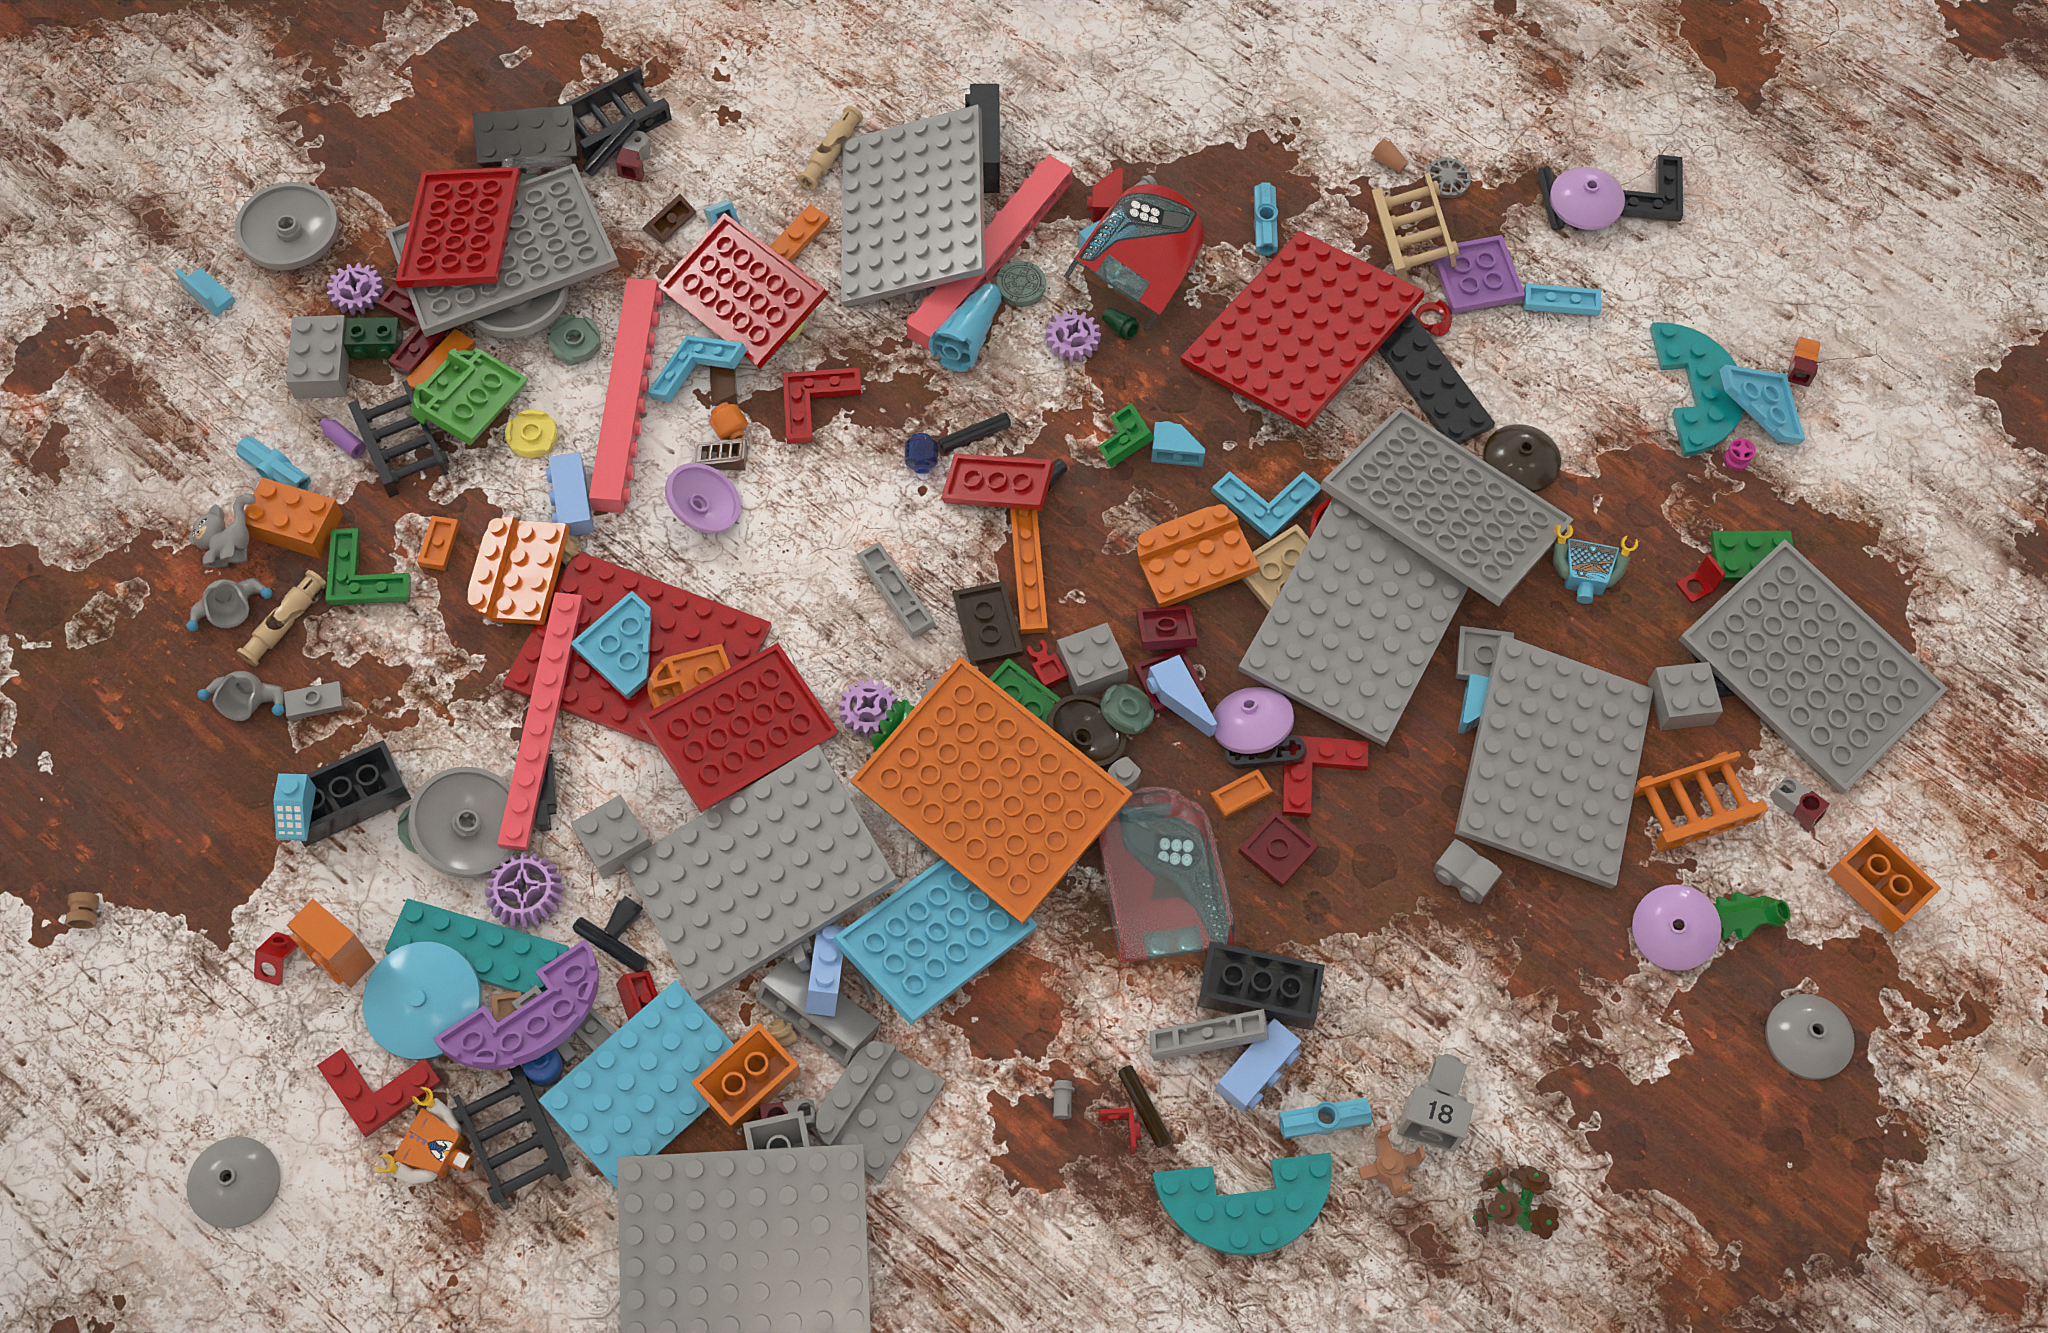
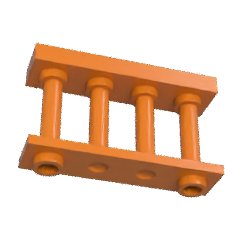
[1633,751,1768,853]

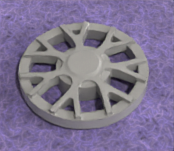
[1425,157,1471,198]

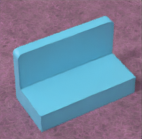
[175,267,236,317]

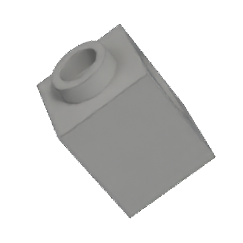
[1427,1054,1467,1096]

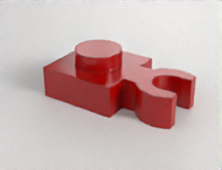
[1027,640,1068,688]

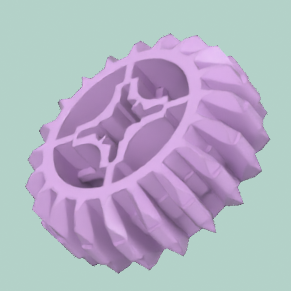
[485,852,564,930]

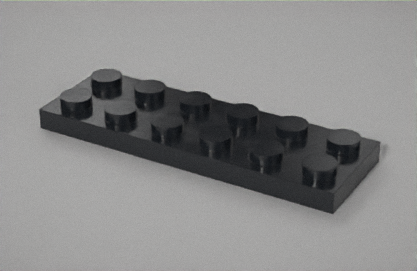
[1377,311,1495,445]

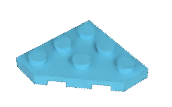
[1719,364,1805,445]
[571,591,652,700]

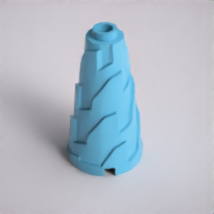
[928,284,1002,372]

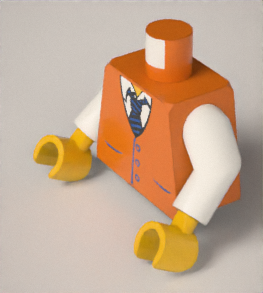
[374,1087,473,1184]

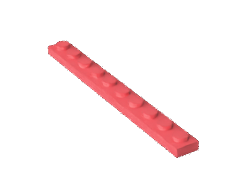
[497,592,583,851]

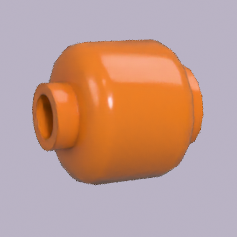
[709,402,748,440]

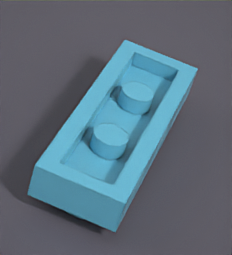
[1524,283,1601,316]

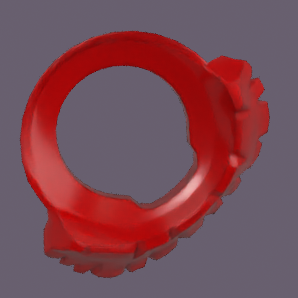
[1415,299,1453,337]

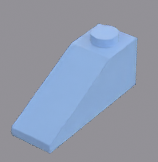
[1146,655,1217,737]

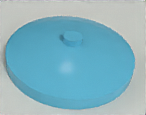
[363,942,482,1060]

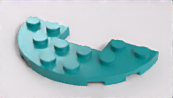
[1650,322,1744,457]
[1152,1153,1332,1256]

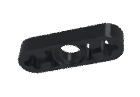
[1225,736,1307,769]

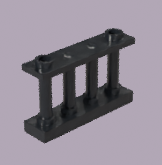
[561,66,672,161]
[347,380,450,498]
[452,1065,572,1210]

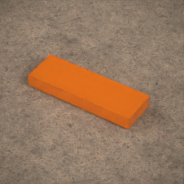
[404,329,476,390]

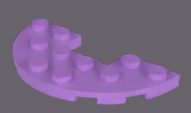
[433,939,599,1069]

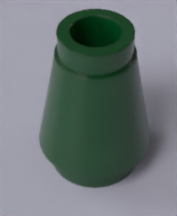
[1102,307,1139,340]

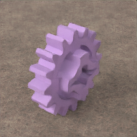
[327,263,385,315]
[1045,310,1101,363]
[839,678,898,738]

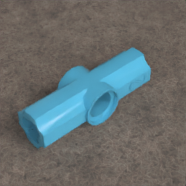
[1253,182,1278,256]
[235,436,311,491]
[1278,1098,1372,1139]

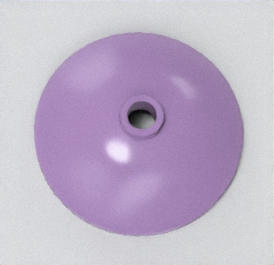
[1550,167,1625,230]
[665,463,741,533]
[1213,687,1294,754]
[1632,885,1721,971]

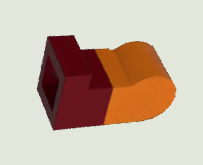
[1787,337,1820,387]

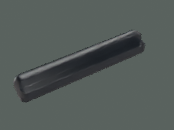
[582,115,640,176]
[1537,166,1565,231]
[938,412,1011,453]
[572,917,648,972]

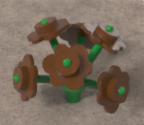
[1472,1165,1559,1240]

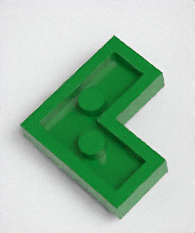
[1098,403,1155,467]

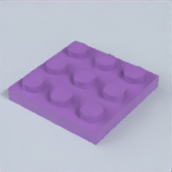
[1430,235,1525,314]

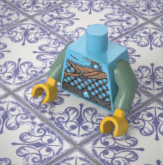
[1553,524,1638,604]

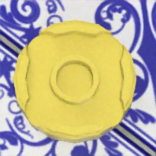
[505,409,558,458]

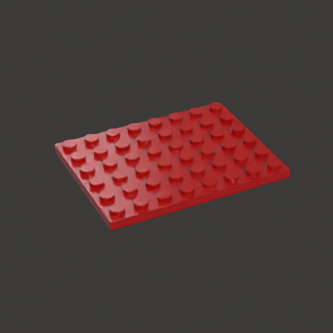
[1180,230,1424,429]
[502,550,772,747]

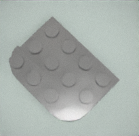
[816,1041,946,1183]

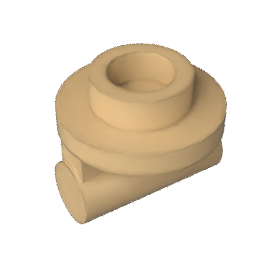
[562,535,581,567]
[766,1019,798,1047]

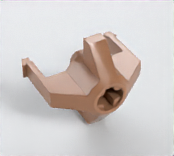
[1358,1124,1426,1199]

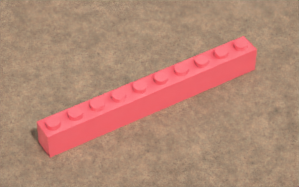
[906,155,1073,351]
[589,278,663,513]

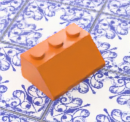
[691,1023,801,1134]

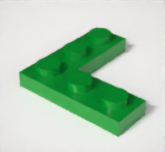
[326,528,411,605]

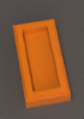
[1210,769,1273,819]

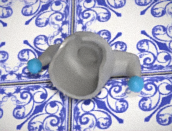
[186,578,273,631]
[197,671,285,721]

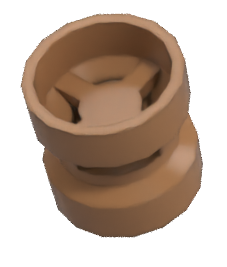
[65,892,99,929]

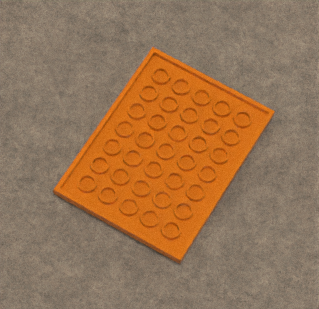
[850,656,1133,925]

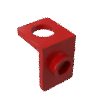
[1676,554,1725,603]
[254,932,299,986]
[1098,1108,1141,1154]

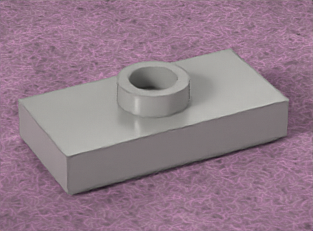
[284,681,344,720]

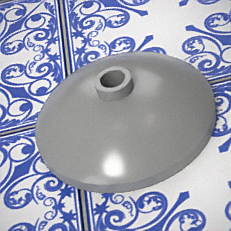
[1765,994,1855,1080]
[187,1137,280,1228]

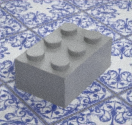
[286,315,349,399]

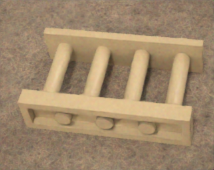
[1372,172,1460,281]

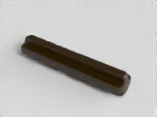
[1118,1065,1171,1148]

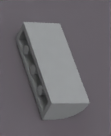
[756,958,881,1067]

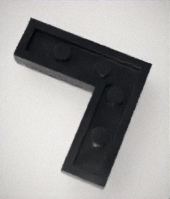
[1620,154,1683,222]

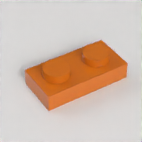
[417,516,460,571]

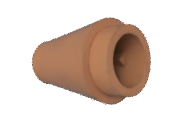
[1372,139,1409,173]

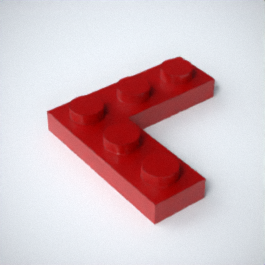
[783,368,862,444]
[1282,735,1368,818]
[317,1048,443,1138]

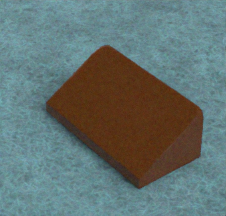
[642,194,697,244]
[710,366,737,406]

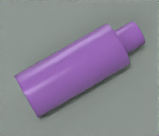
[319,418,366,459]

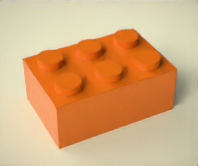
[244,477,343,559]
[1827,827,1941,935]
[287,899,376,988]

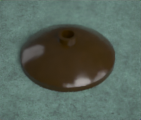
[1483,424,1561,493]
[1046,694,1126,768]

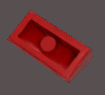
[616,970,658,1021]

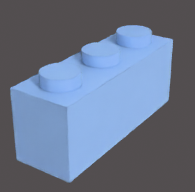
[545,452,594,536]
[805,925,847,1017]
[1216,1018,1302,1113]

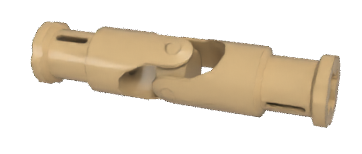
[797,105,863,191]
[236,570,327,667]

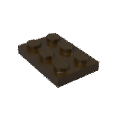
[952,581,1023,666]

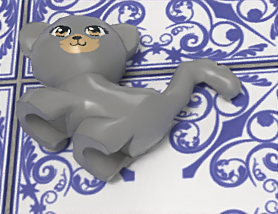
[189,493,256,568]

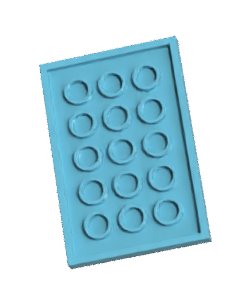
[833,859,1038,1025]
[538,980,734,1191]

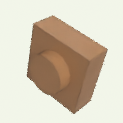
[491,991,521,1023]

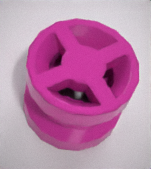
[1724,438,1756,471]

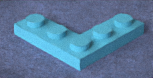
[647,335,747,402]
[1211,471,1322,541]

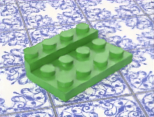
[411,348,528,445]

